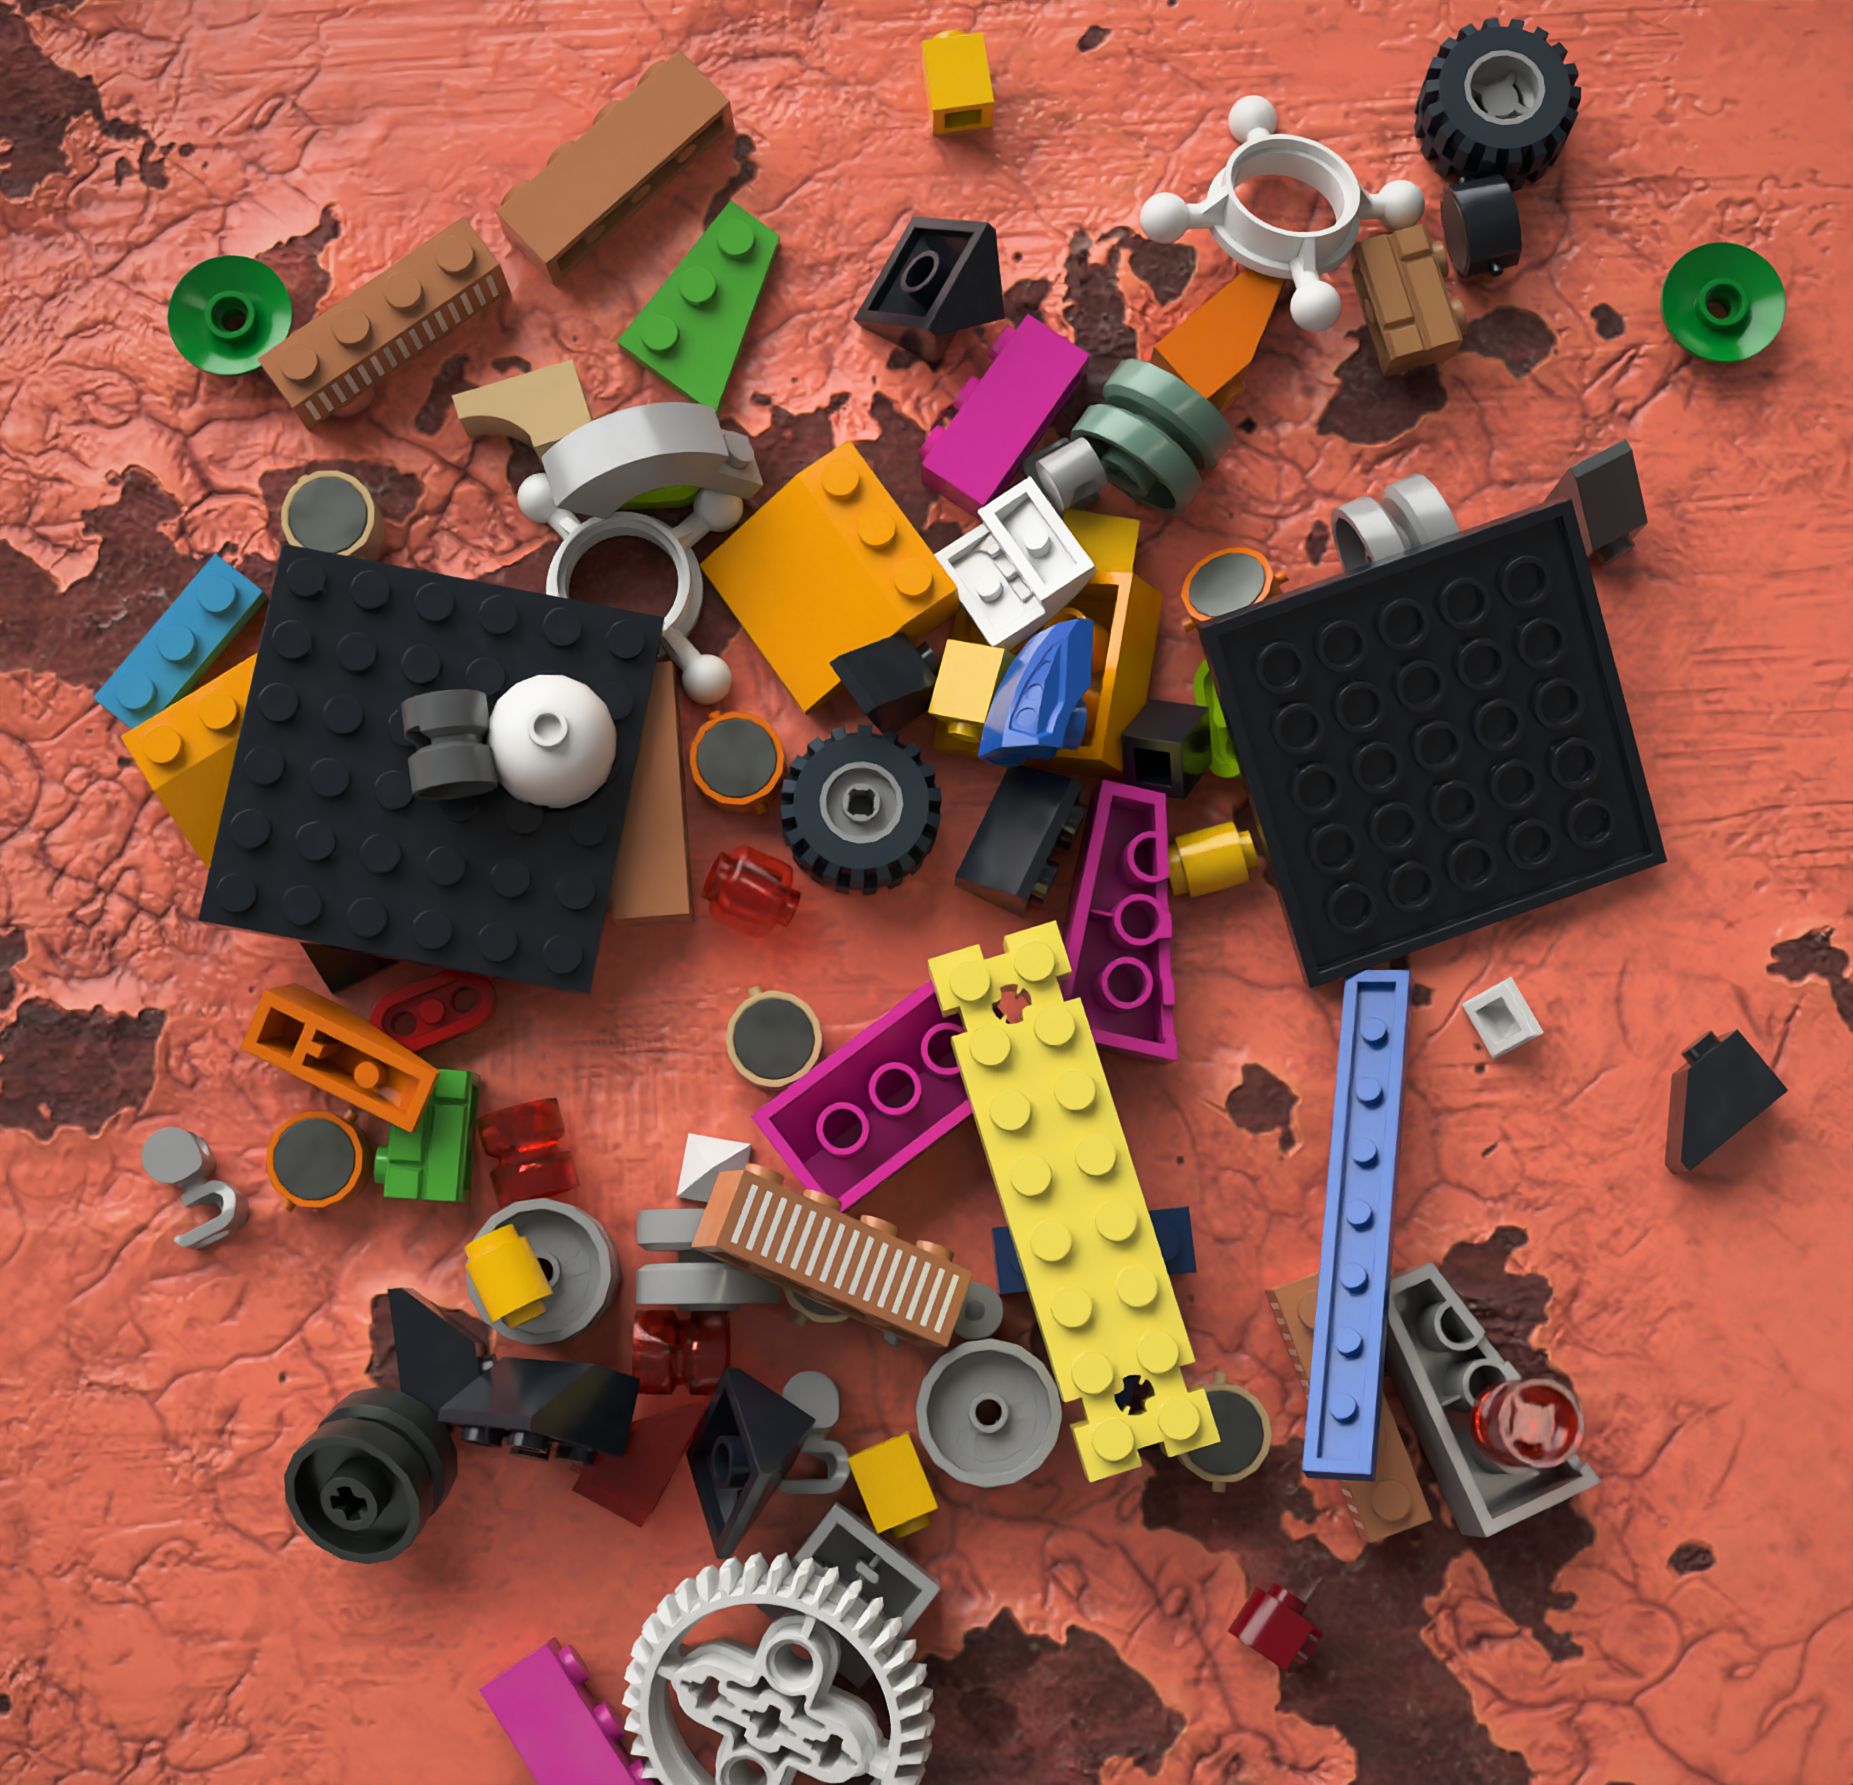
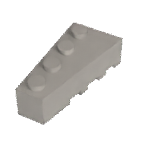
[1384,1263,1602,1537]

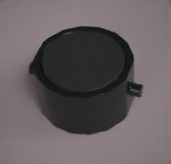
[1440,174,1522,278]

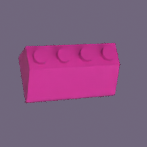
[751,979,1010,1214]

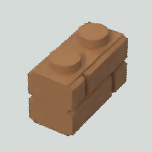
[1347,224,1468,377]

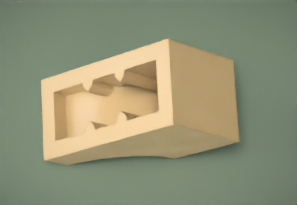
[452,359,593,465]

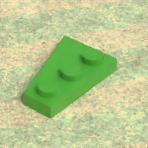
[617,200,781,419]

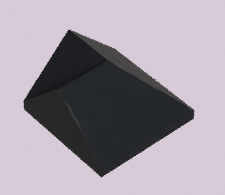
[853,217,1005,366]
[686,1368,816,1559]

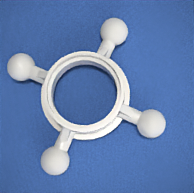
[1140,95,1425,332]
[517,473,743,705]

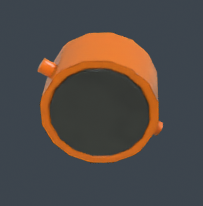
[1181,547,1289,633]
[689,710,787,816]
[266,1109,373,1212]

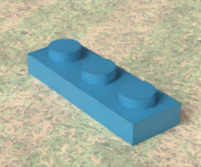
[93,553,268,729]

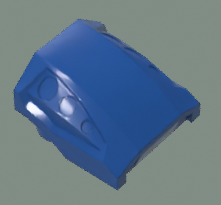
[978,618,1094,768]

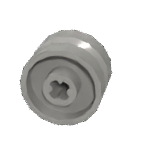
[1331,473,1460,572]
[466,1198,621,1345]
[636,1209,781,1311]
[915,1338,1062,1488]

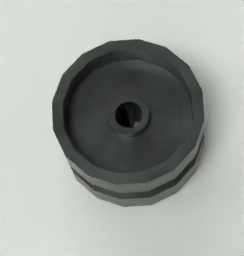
[284,1387,458,1564]

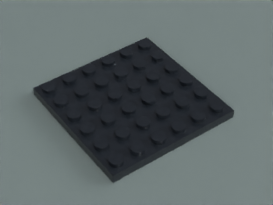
[1196,496,1667,989]
[198,543,665,997]

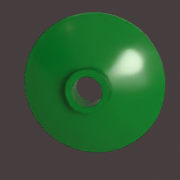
[1660,242,1786,364]
[167,255,293,377]

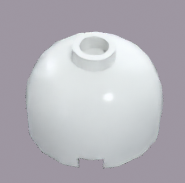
[486,675,617,808]

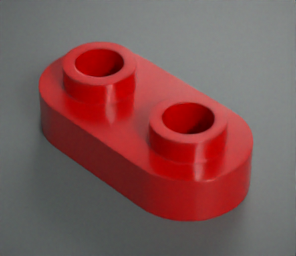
[369,970,497,1055]

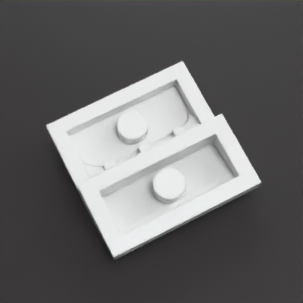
[934,476,1097,651]

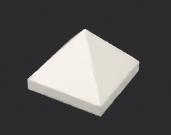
[1461,977,1544,1060]
[676,1133,752,1202]

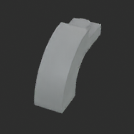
[541,402,764,520]

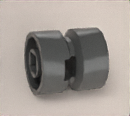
[401,689,498,800]

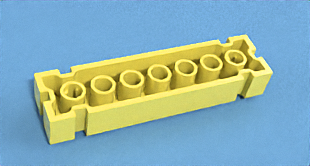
[928,920,1221,1482]

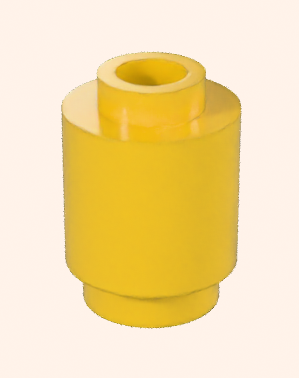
[1168,821,1258,898]
[464,1224,554,1330]

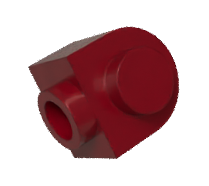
[1228,1583,1323,1671]

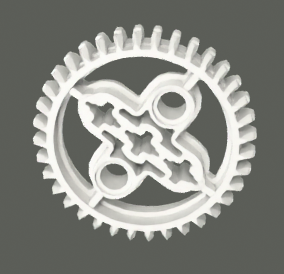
[622,1552,935,1785]

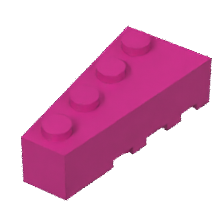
[1058,780,1178,1065]

